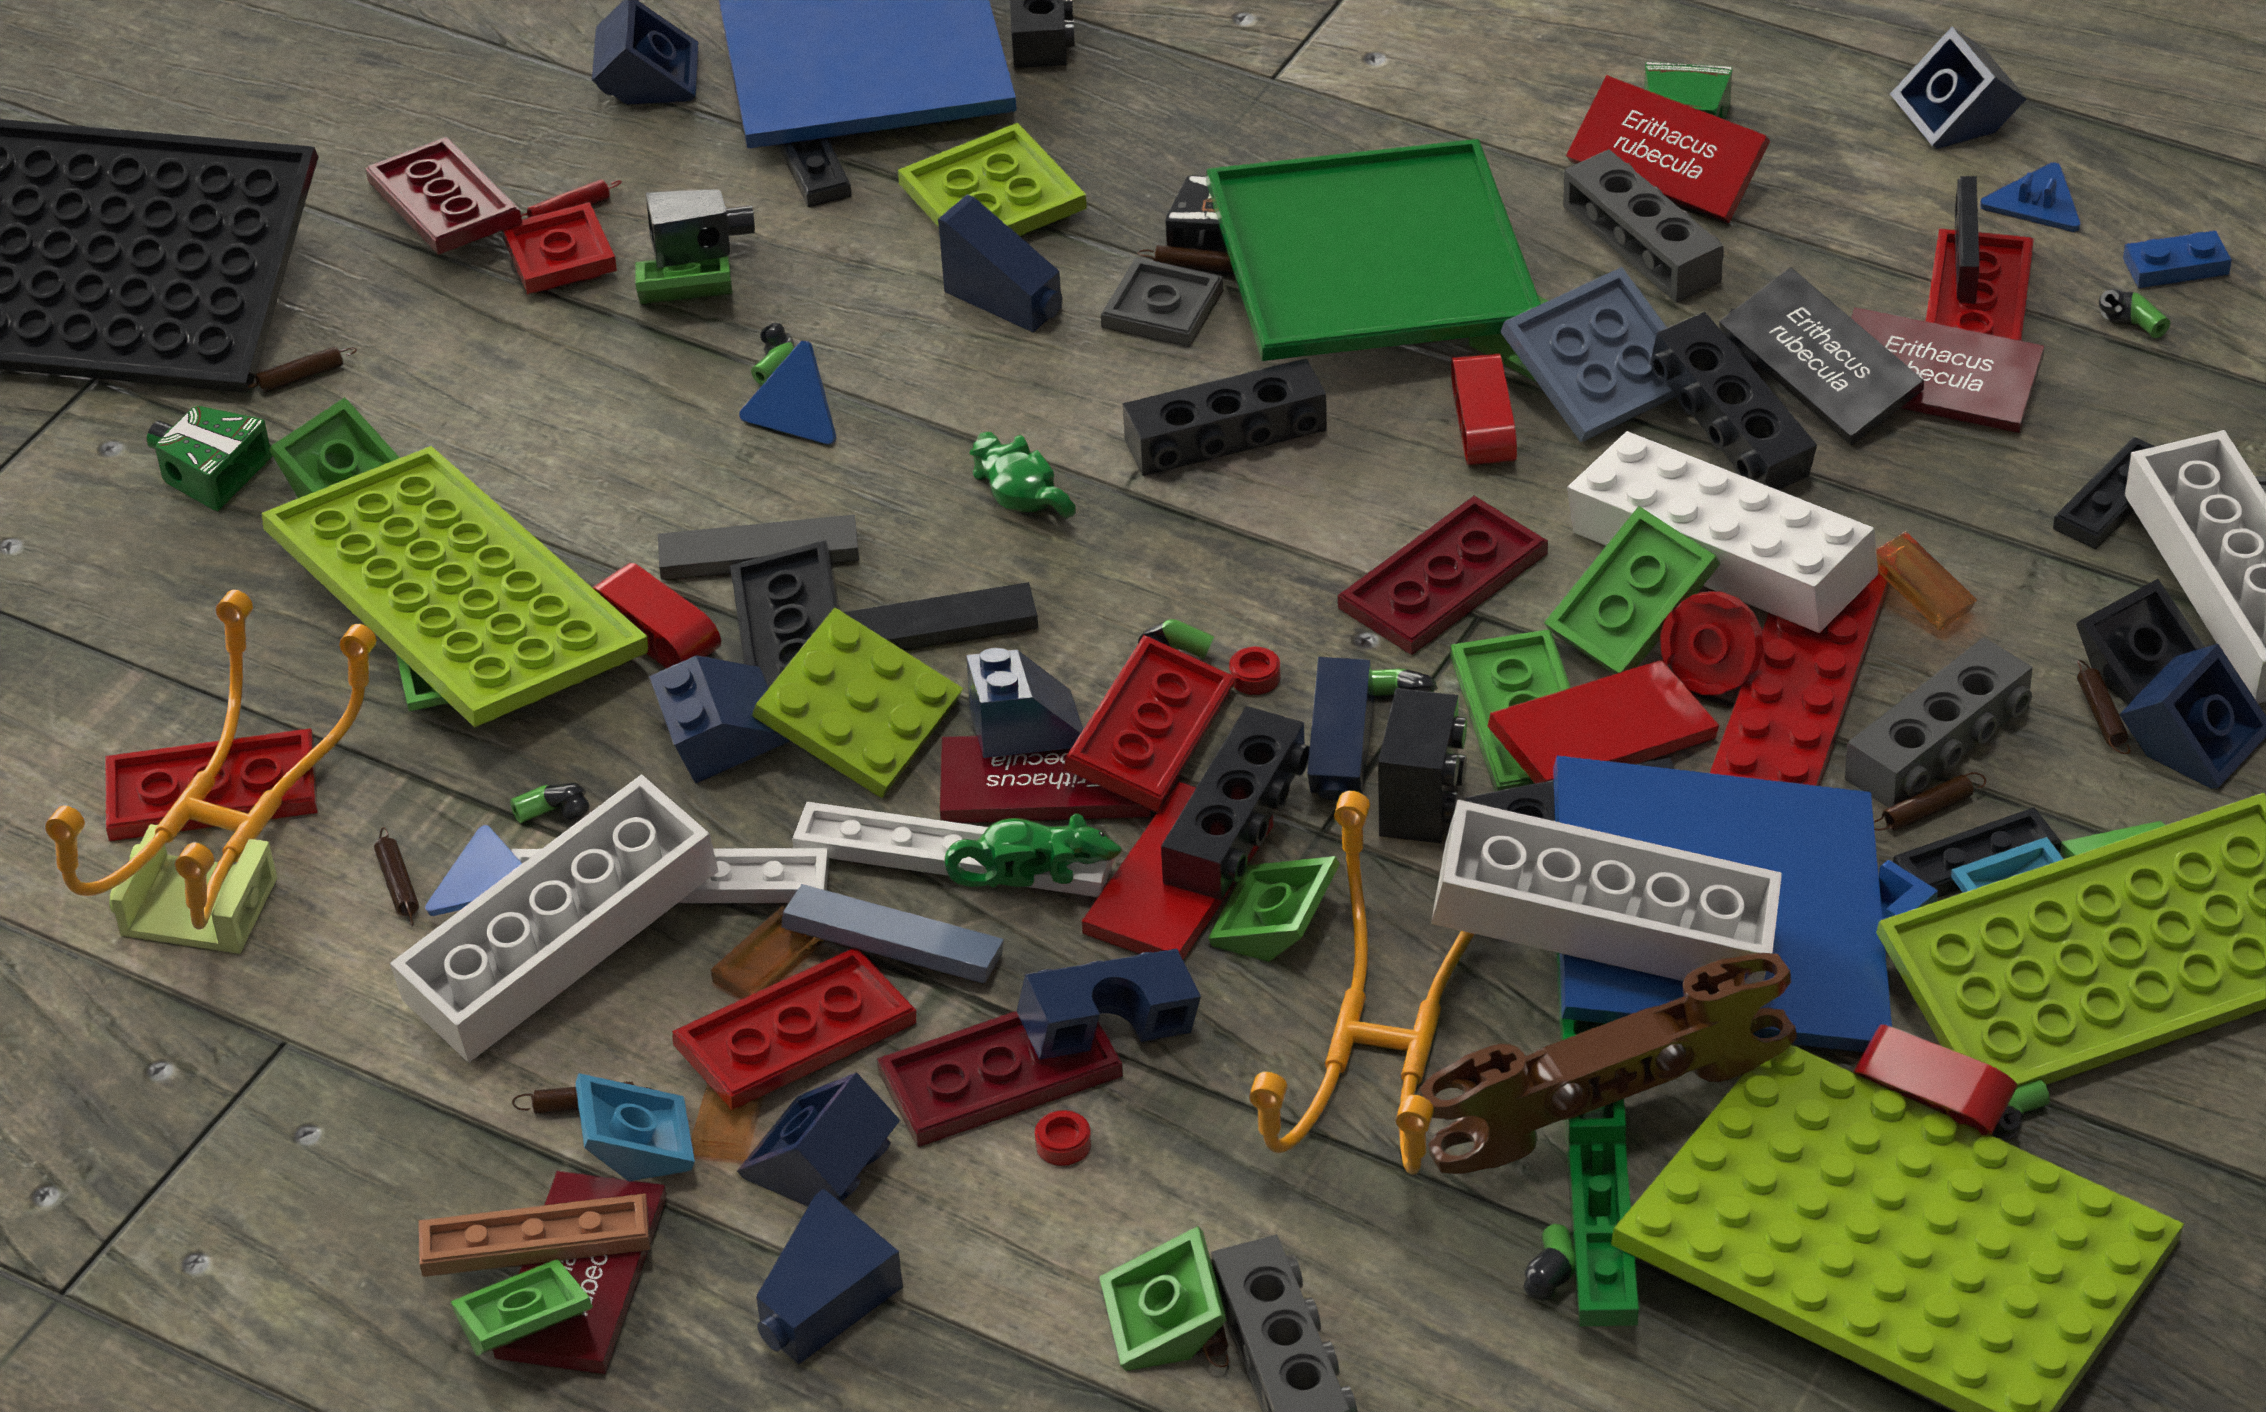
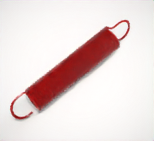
[521,179,622,218]

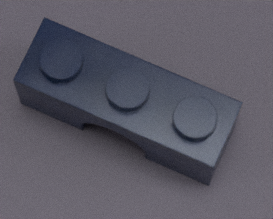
[1017,949,1201,1060]

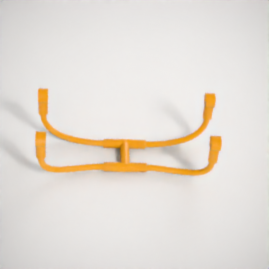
[45,590,377,930]
[1249,791,1474,1175]

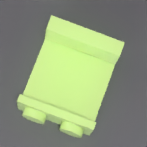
[109,824,277,954]

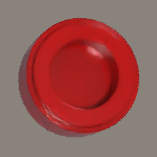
[1229,646,1281,695]
[1035,1110,1091,1166]

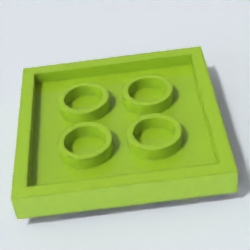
[898,123,1087,236]
[752,607,963,798]

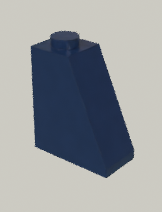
[938,194,1063,333]
[1307,657,1375,800]
[756,1189,903,1365]

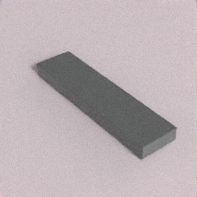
[658,514,859,580]

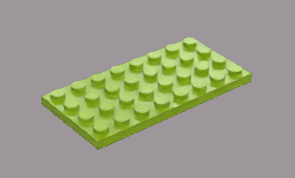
[262,446,648,727]
[1876,793,2266,1086]

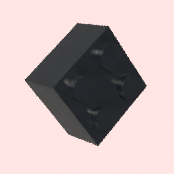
[1378,688,1467,844]

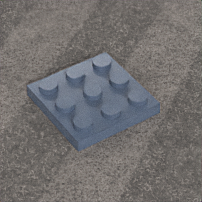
[1501,267,1677,442]

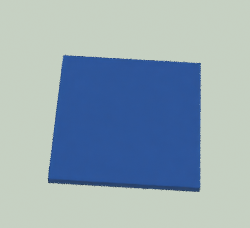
[719,0,1017,148]
[1553,756,1892,1052]

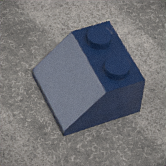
[592,0,699,105]
[1890,26,2027,149]
[2119,644,2266,789]
[966,648,1083,758]
[649,655,790,784]
[737,1072,901,1207]

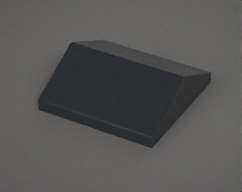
[2076,579,2205,705]

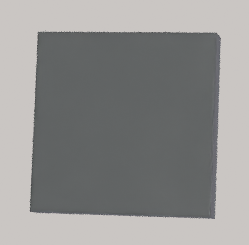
[1101,257,1223,347]

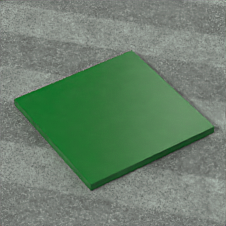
[1206,139,1541,361]

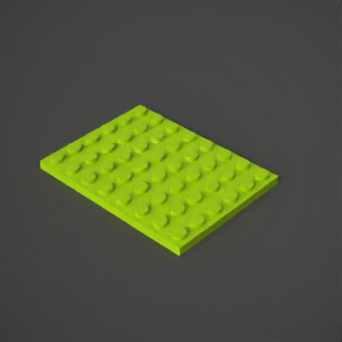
[1611,1045,2184,1412]

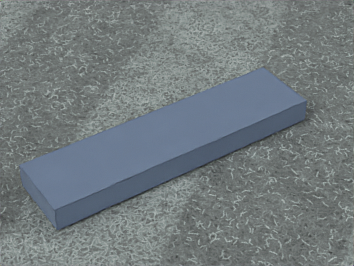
[782,884,1004,983]

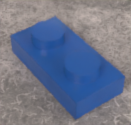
[2123,230,2232,288]

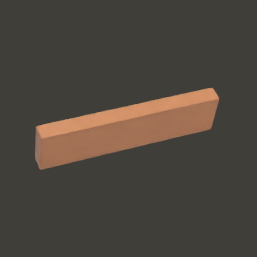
[419,1194,650,1277]

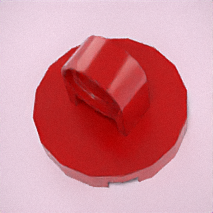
[1660,591,1764,695]

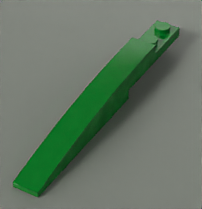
[1556,952,1639,1326]

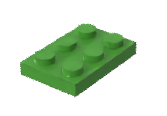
[1544,506,1720,674]

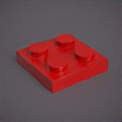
[502,202,617,294]

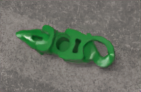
[969,431,1076,519]
[945,814,1122,887]

